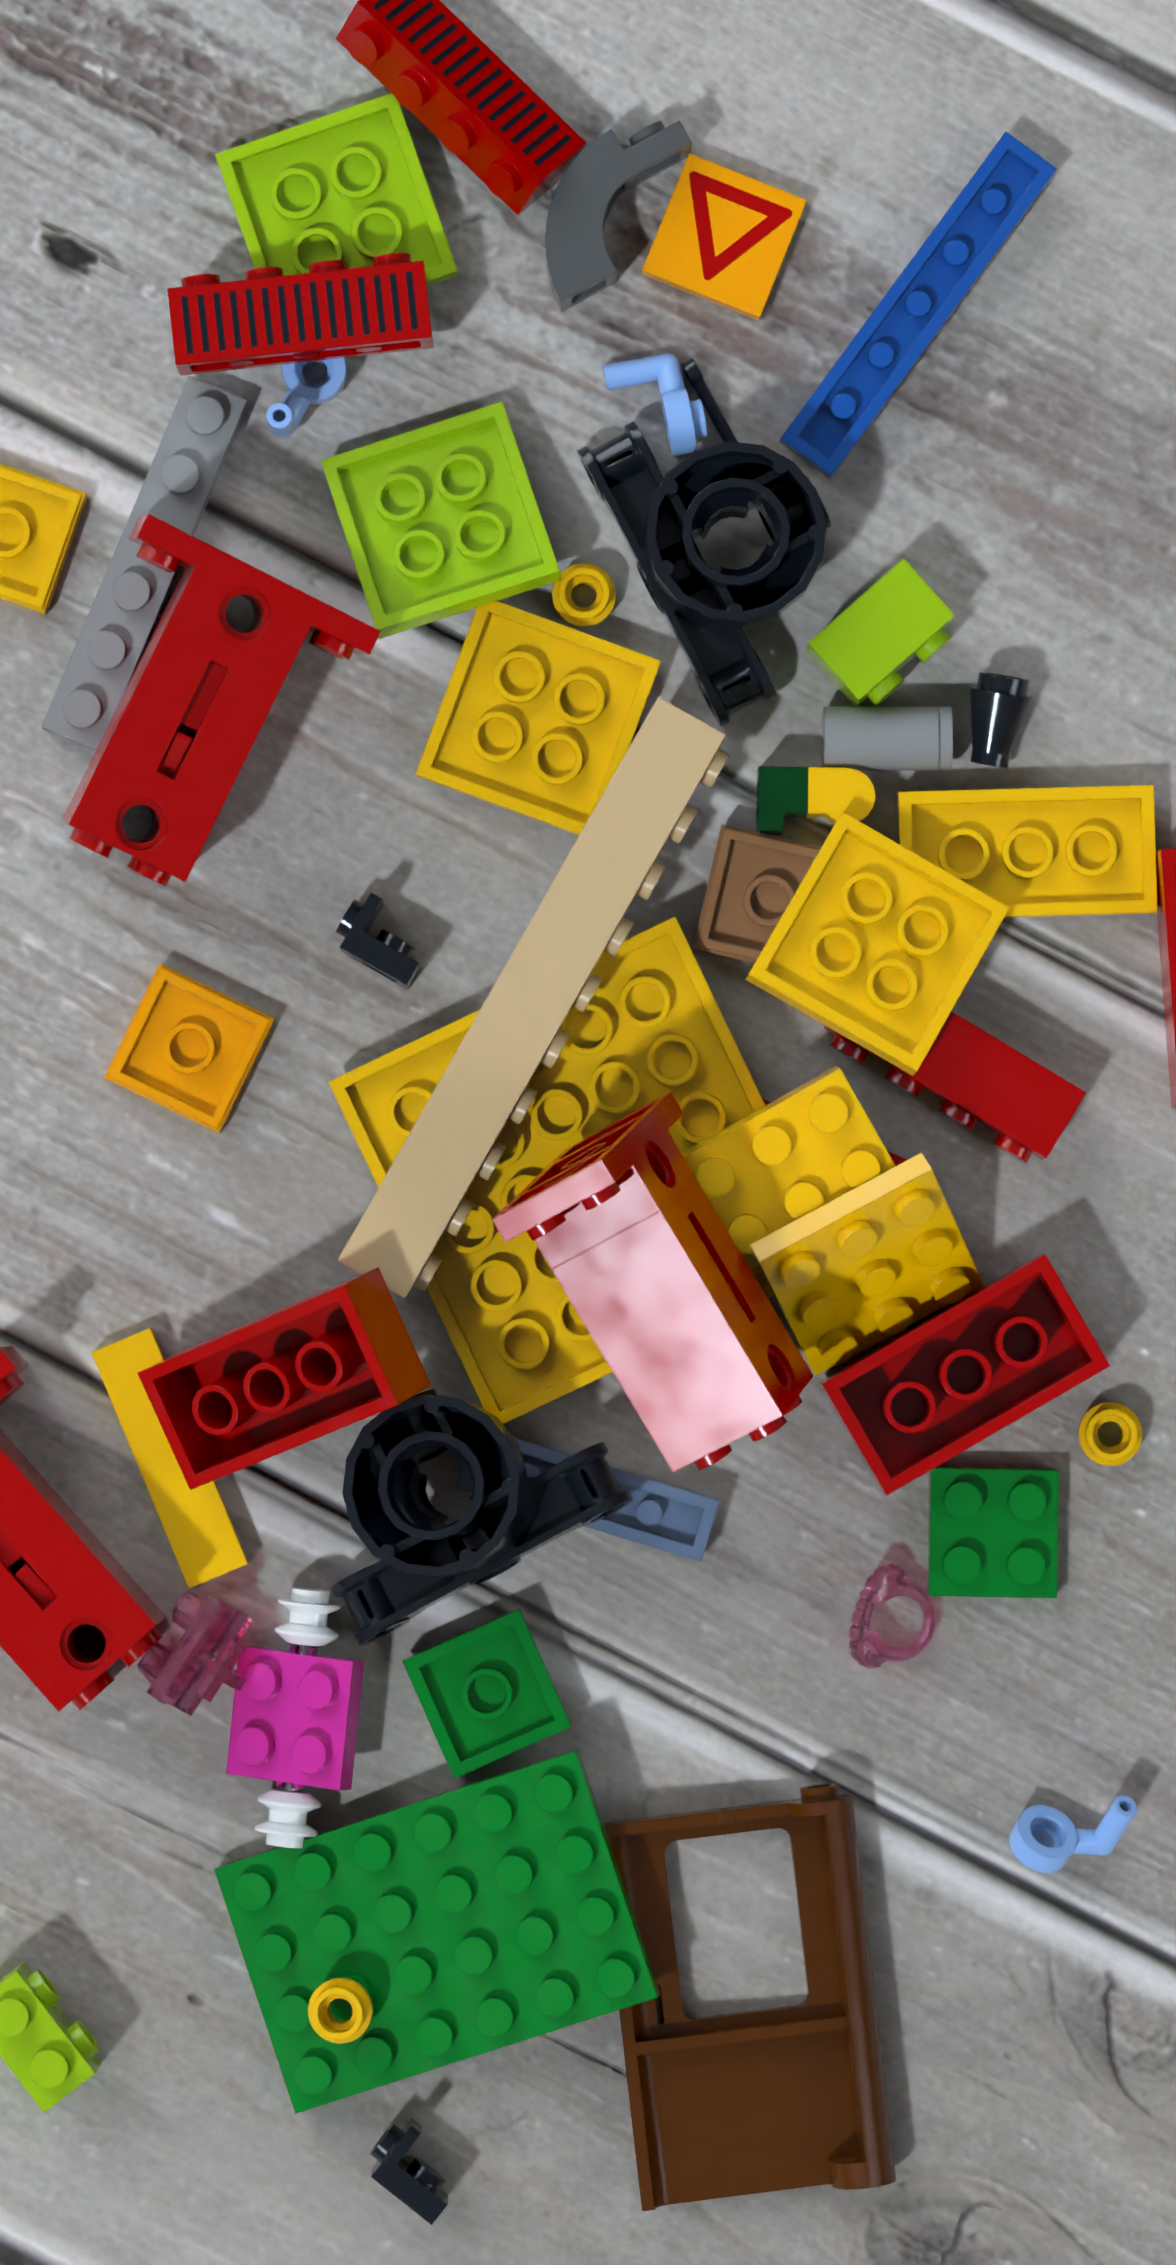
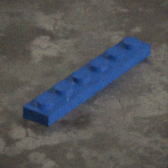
[779,131,1057,479]

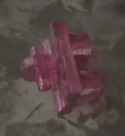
[137,1591,254,1716]

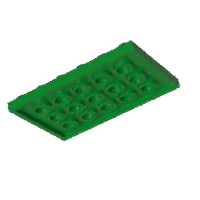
[214,1749,660,2114]

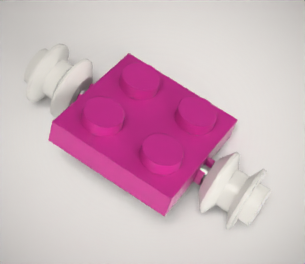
[226,1587,364,1848]

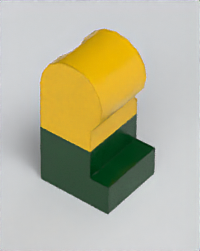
[756,766,876,835]

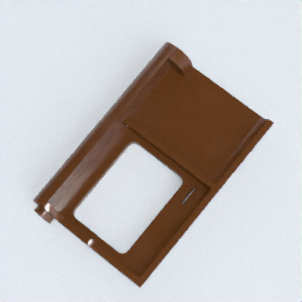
[604,1783,896,2211]

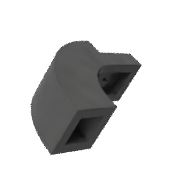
[545,120,692,313]

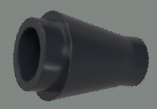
[970,672,1033,768]

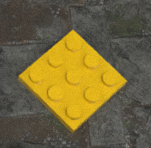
[415,601,661,836]
[745,812,1009,1076]
[750,1153,984,1376]

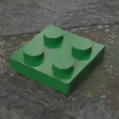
[927,1467,1059,1598]
[402,1608,571,1779]

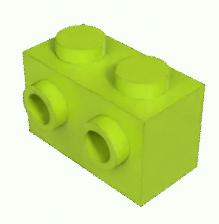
[806,558,955,706]
[0,1961,102,2113]

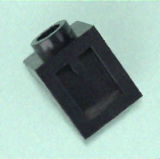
[336,892,420,990]
[370,2118,448,2225]

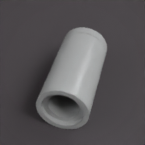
[822,706,953,770]

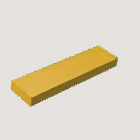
[91,1328,249,1588]

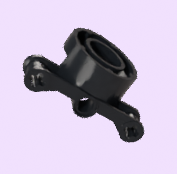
[577,421,831,726]
[331,1389,633,1646]

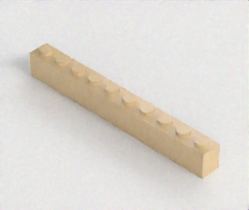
[337,696,730,1299]

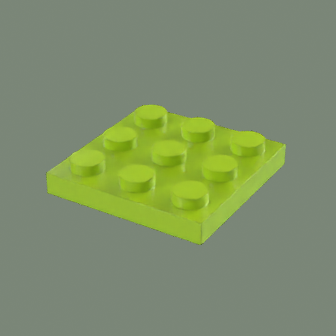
[215,93,459,286]
[321,401,562,639]

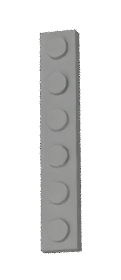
[41,376,249,751]

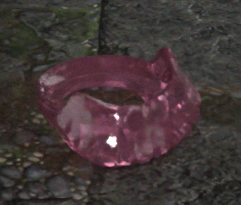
[849,1564,936,1669]

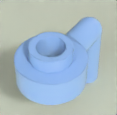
[603,353,707,456]
[266,358,347,438]
[1009,1795,1138,1873]

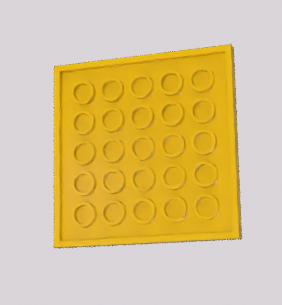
[328,917,774,1424]

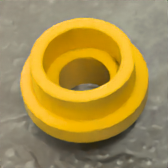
[552,563,616,628]
[1078,1402,1142,1466]
[308,1978,373,2044]

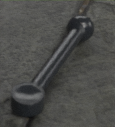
[681,358,738,442]

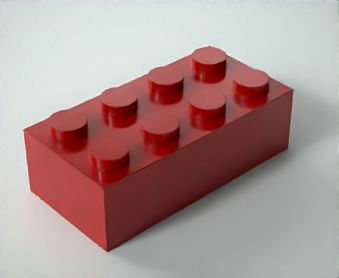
[819,1254,1110,1496]
[138,1267,431,1490]

